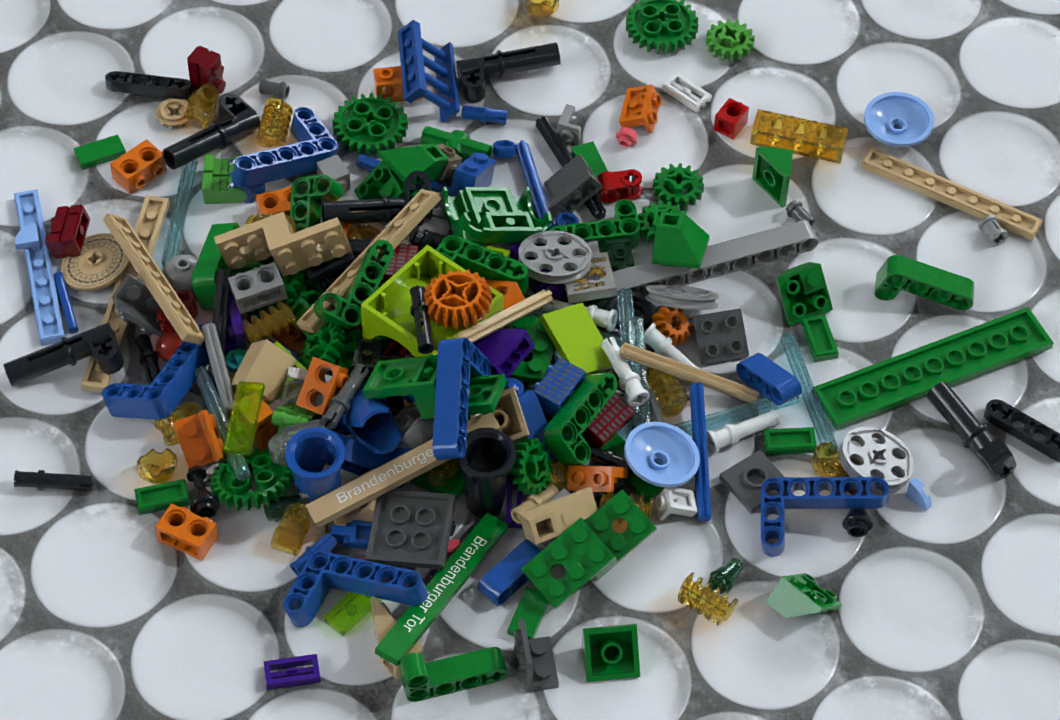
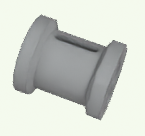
[978,215,1009,247]

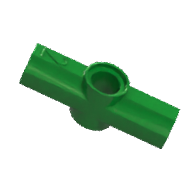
[420,126,492,159]

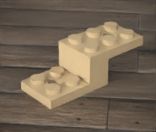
[214,211,352,277]

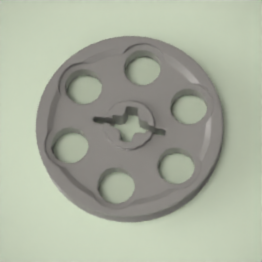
[518,231,592,284]
[645,284,719,310]
[839,426,914,492]

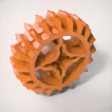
[424,268,492,331]

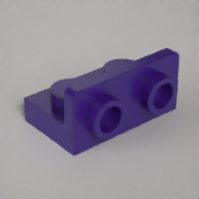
[224,295,247,355]

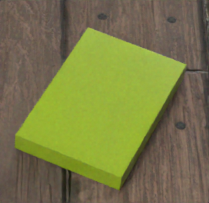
[539,303,613,377]

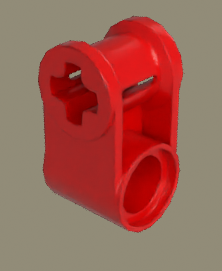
[597,169,642,203]

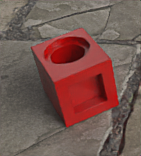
[714,98,749,140]

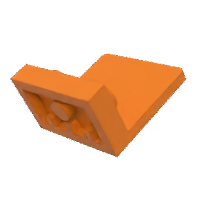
[172,409,226,470]

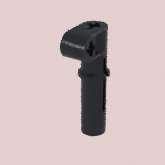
[456,42,561,103]
[162,93,261,170]
[321,170,433,225]
[3,322,124,387]
[927,382,1016,480]

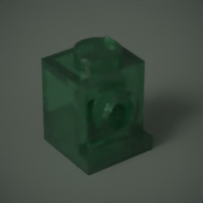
[605,238,635,272]

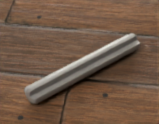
[202,323,237,413]

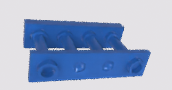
[398,20,460,123]

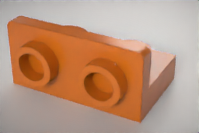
[619,84,662,133]
[567,465,628,493]

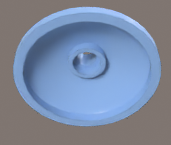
[864,92,934,147]
[624,422,700,488]

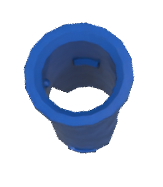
[337,378,402,455]
[285,427,345,502]

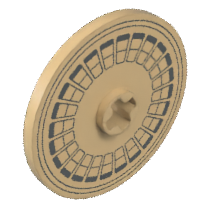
[61,233,130,292]

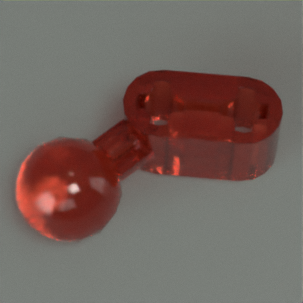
[156,289,199,362]

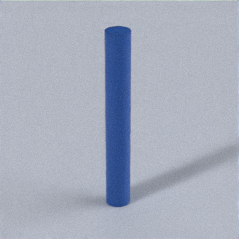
[53,272,79,333]

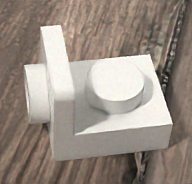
[654,487,698,521]

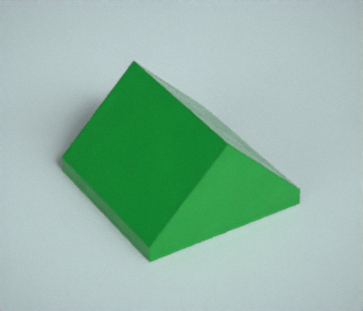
[752,146,793,208]
[582,624,640,682]

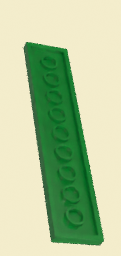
[812,307,1054,430]

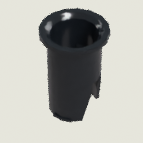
[457,428,516,518]

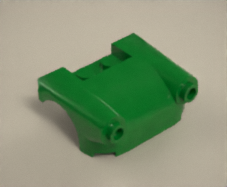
[439,187,552,246]

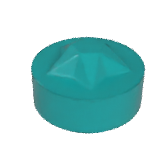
[225,349,247,374]

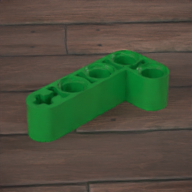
[290,174,343,273]
[549,200,640,255]
[191,222,240,311]
[436,235,529,294]
[313,240,394,331]
[875,255,974,310]
[543,372,618,466]
[399,647,509,702]

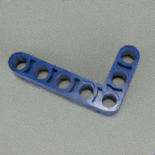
[231,107,338,188]
[101,323,209,420]
[432,337,491,460]
[761,477,889,557]
[283,551,428,627]

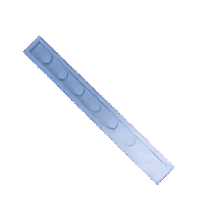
[14,189,65,346]

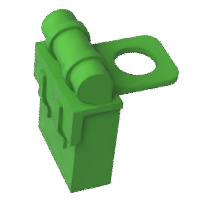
[271,403,322,453]

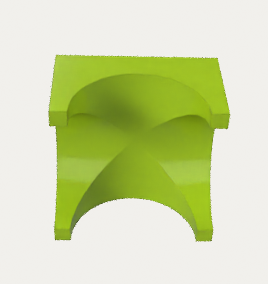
[361,245,504,357]

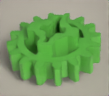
[705,19,755,62]

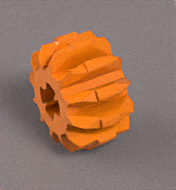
[649,306,693,346]

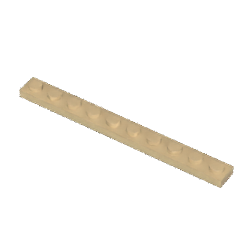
[81,195,170,393]

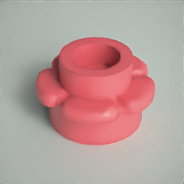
[616,127,638,147]

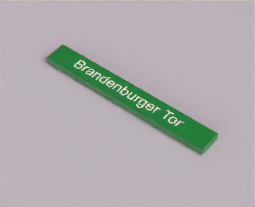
[375,513,509,666]

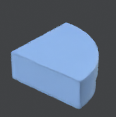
[15,222,40,250]
[906,477,932,511]

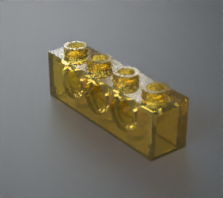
[750,109,849,164]

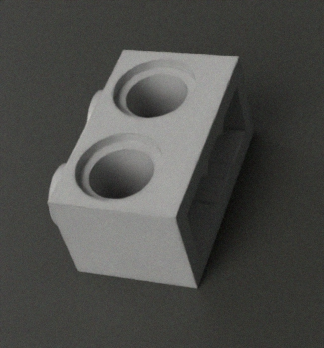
[228,262,287,314]

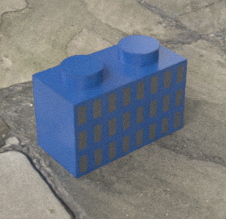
[450,152,496,196]
[532,358,586,417]

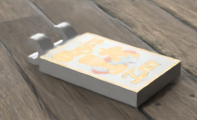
[564,240,618,304]

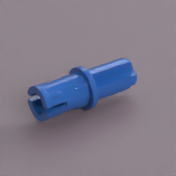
[461,105,508,125]
[290,533,337,576]

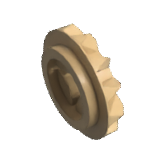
[156,98,193,129]

